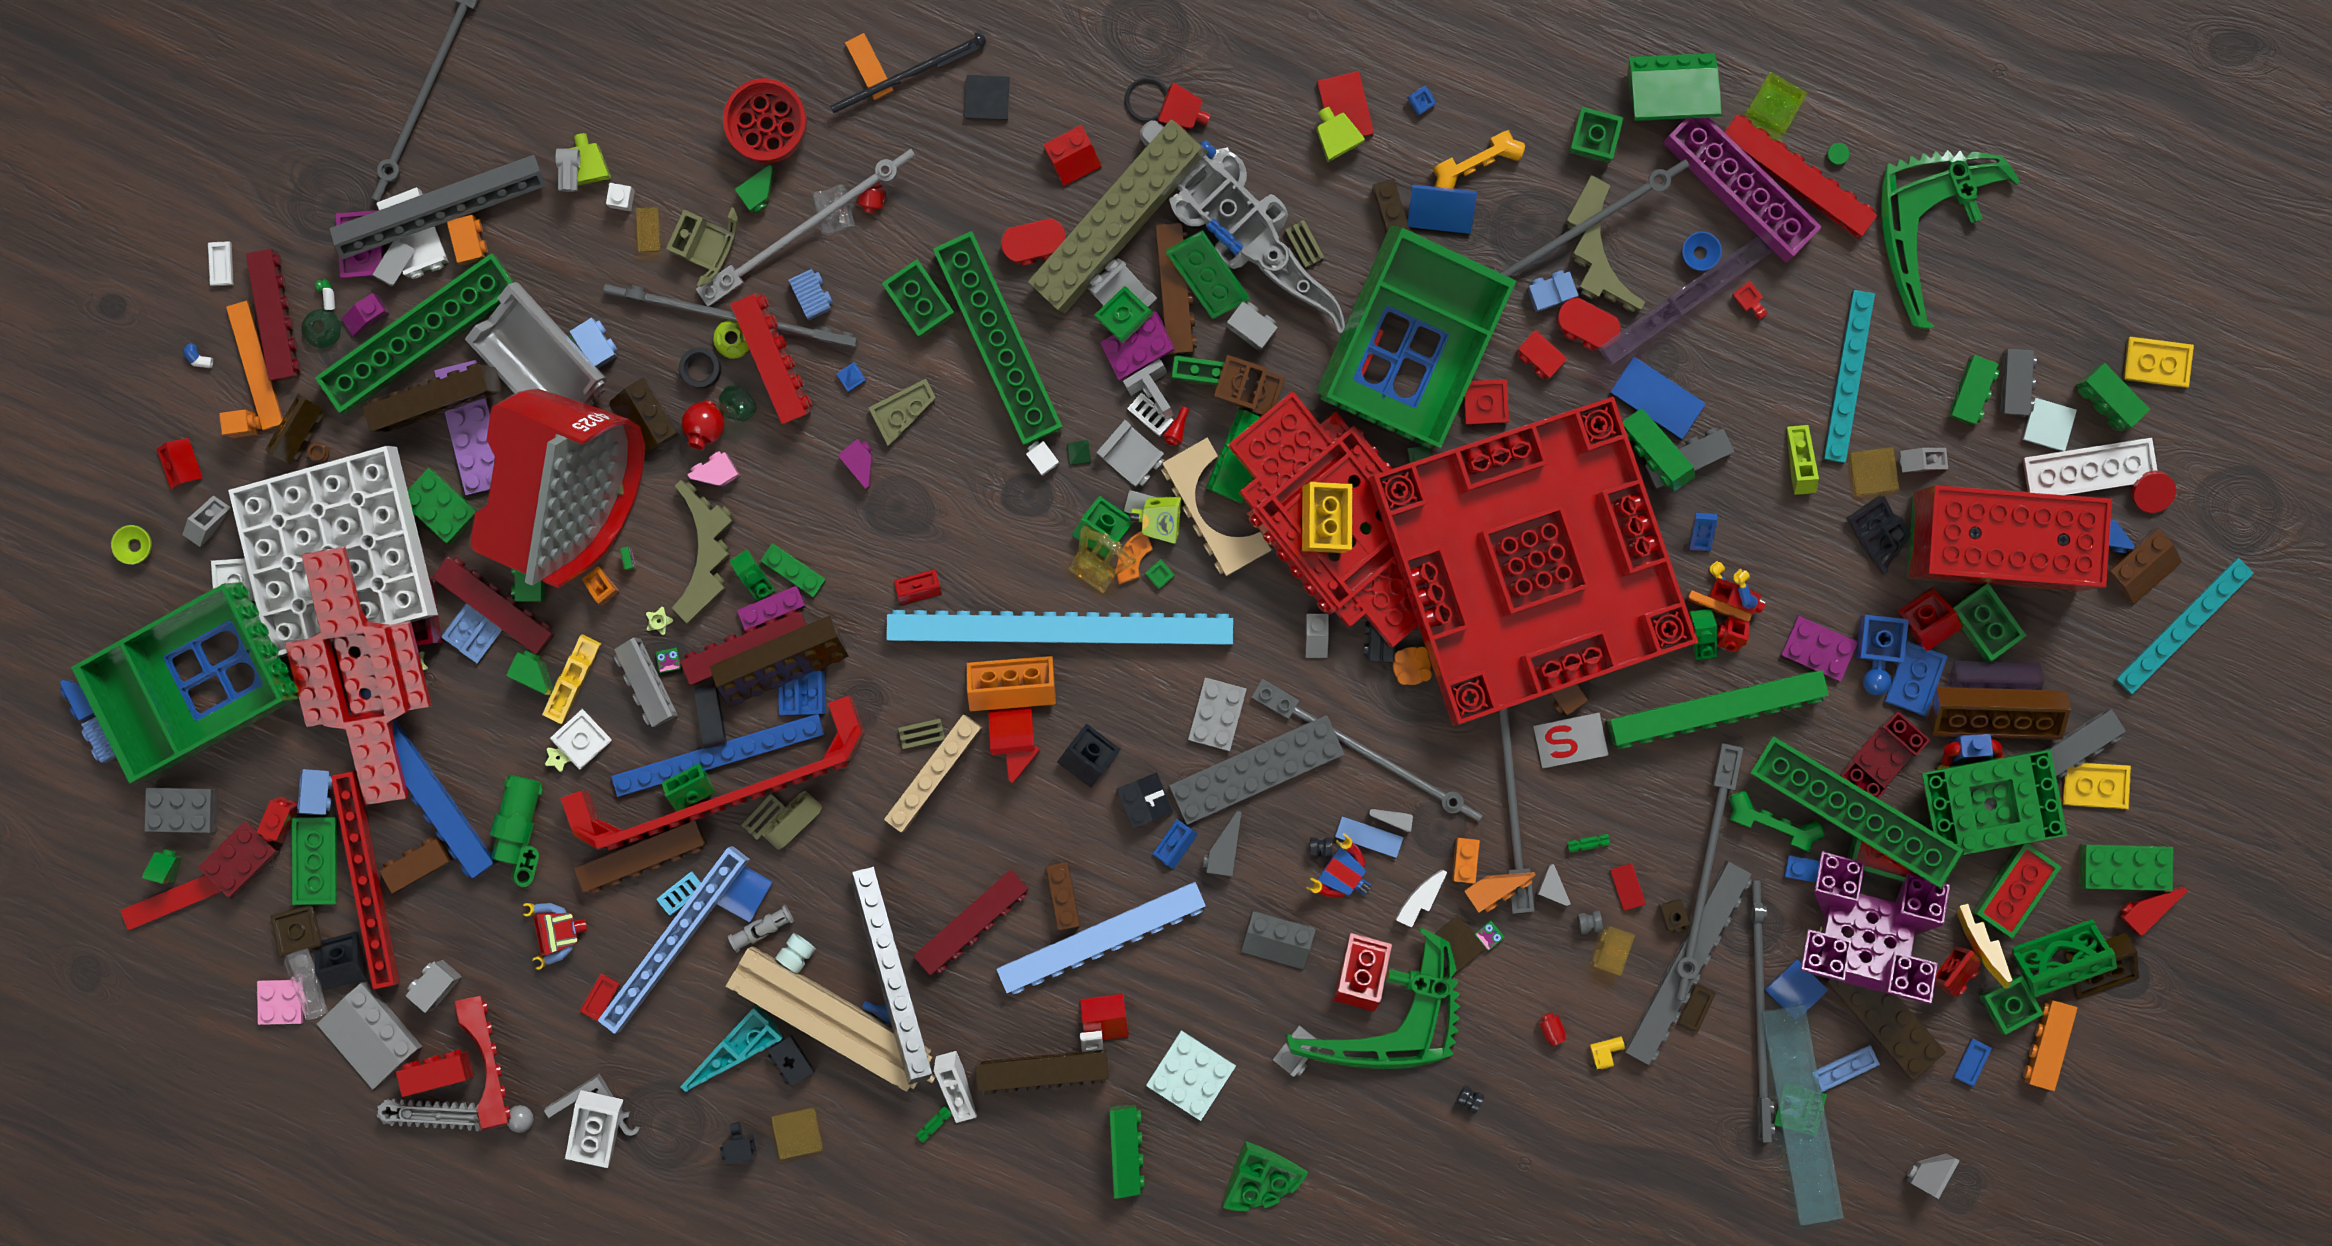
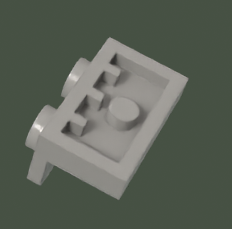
[1273,1025,1321,1077]

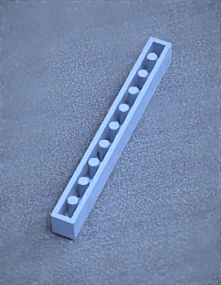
[598,846,750,1034]
[996,882,1206,995]

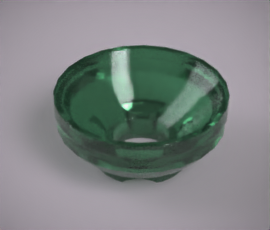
[302,309,342,348]
[719,385,756,422]

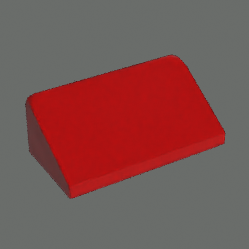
[894,569,942,605]
[1610,863,1646,911]

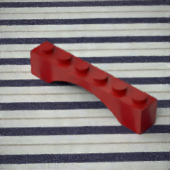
[454,996,511,1131]

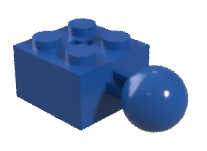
[1856,615,1909,696]

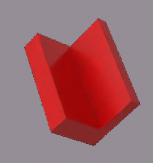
[156,438,203,489]

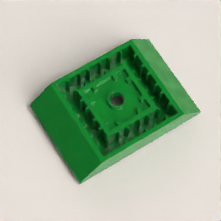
[1921,750,2067,855]

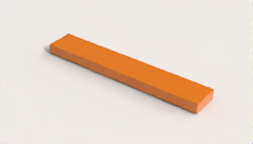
[226,300,283,430]

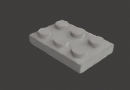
[1188,677,1247,751]

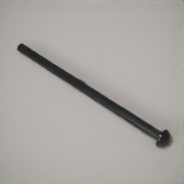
[830,33,986,114]

